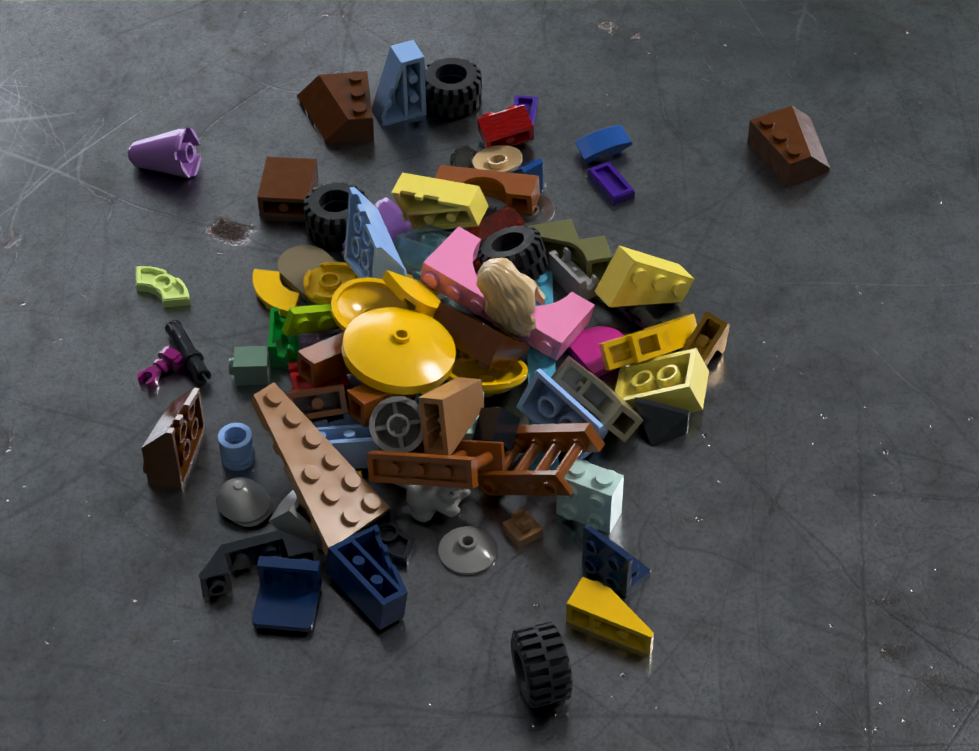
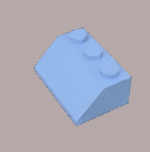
[516,368,608,460]

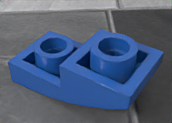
[574,125,633,164]

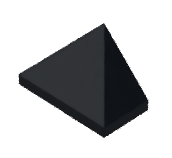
[633,397,690,447]

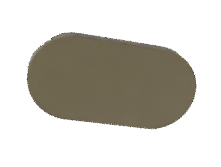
[278,245,337,305]

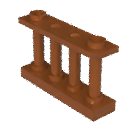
[477,423,605,496]
[367,440,506,489]

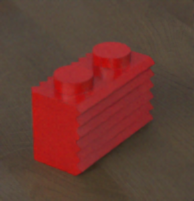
[477,105,534,148]

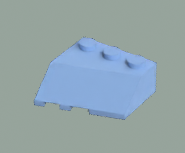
[344,187,407,279]

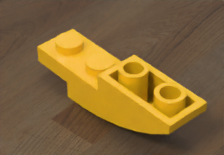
[599,314,697,370]

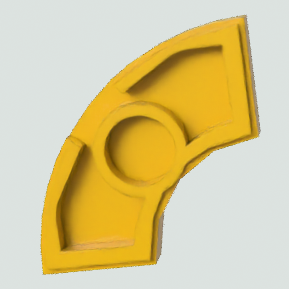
[252,269,300,317]

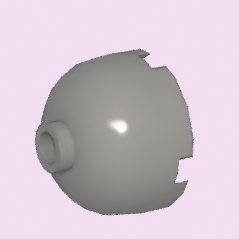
[369,396,423,452]

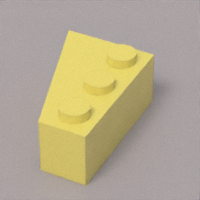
[391,173,488,232]
[594,246,695,307]

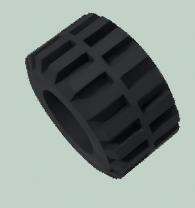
[425,57,482,118]
[303,181,368,248]
[478,225,549,281]
[511,622,573,708]

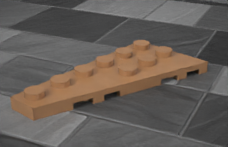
[250,383,390,556]

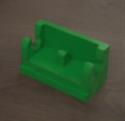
[268,307,300,368]

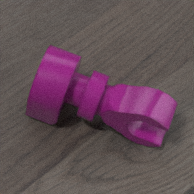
[137,346,183,390]

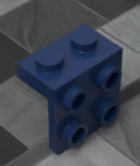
[252,556,322,632]

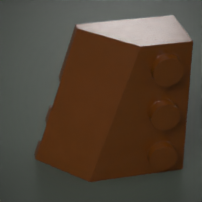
[747,105,830,187]

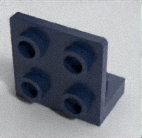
[582,524,651,597]

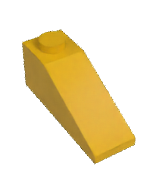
[566,577,654,655]

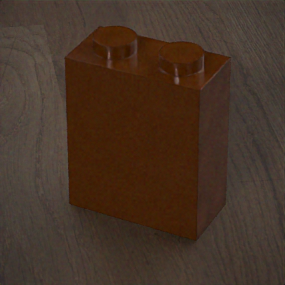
[257,156,318,218]
[284,383,348,419]

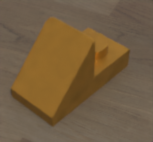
[681,311,730,366]

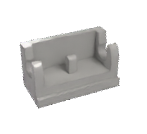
[548,247,599,300]

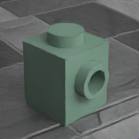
[229,346,270,386]

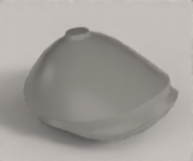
[216,477,273,527]

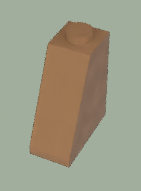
[418,377,484,455]

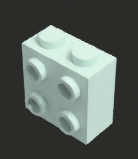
[556,459,624,534]

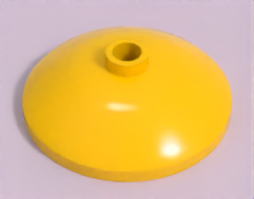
[331,277,414,332]
[447,356,528,397]

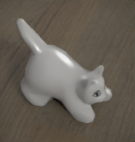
[393,483,471,522]

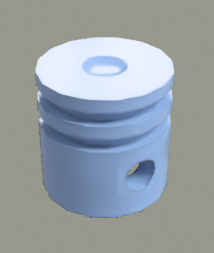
[218,423,255,471]

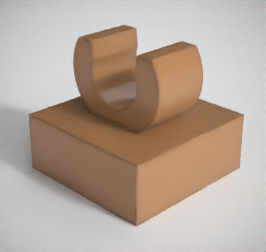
[502,508,543,549]

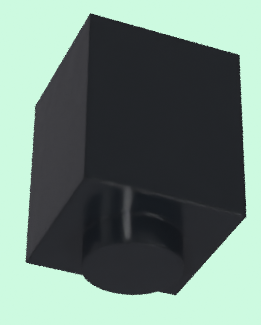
[472,408,520,451]

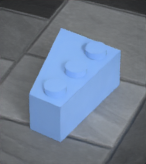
[372,40,427,127]

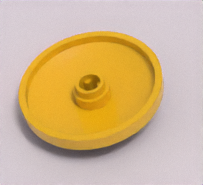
[342,307,456,395]

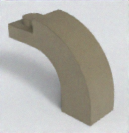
[551,356,643,442]

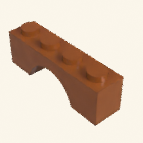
[435,165,540,215]

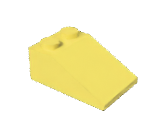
[615,348,709,413]

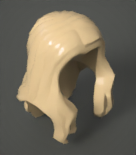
[476,257,545,338]

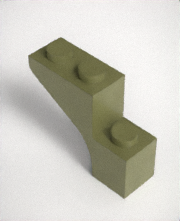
[528,219,613,279]

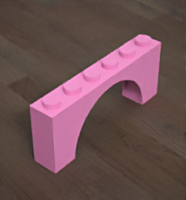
[420,226,595,361]

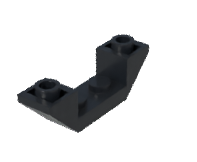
[199,530,319,598]

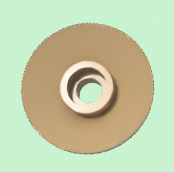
[473,145,523,172]

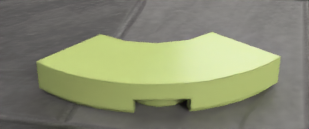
[136,266,190,308]

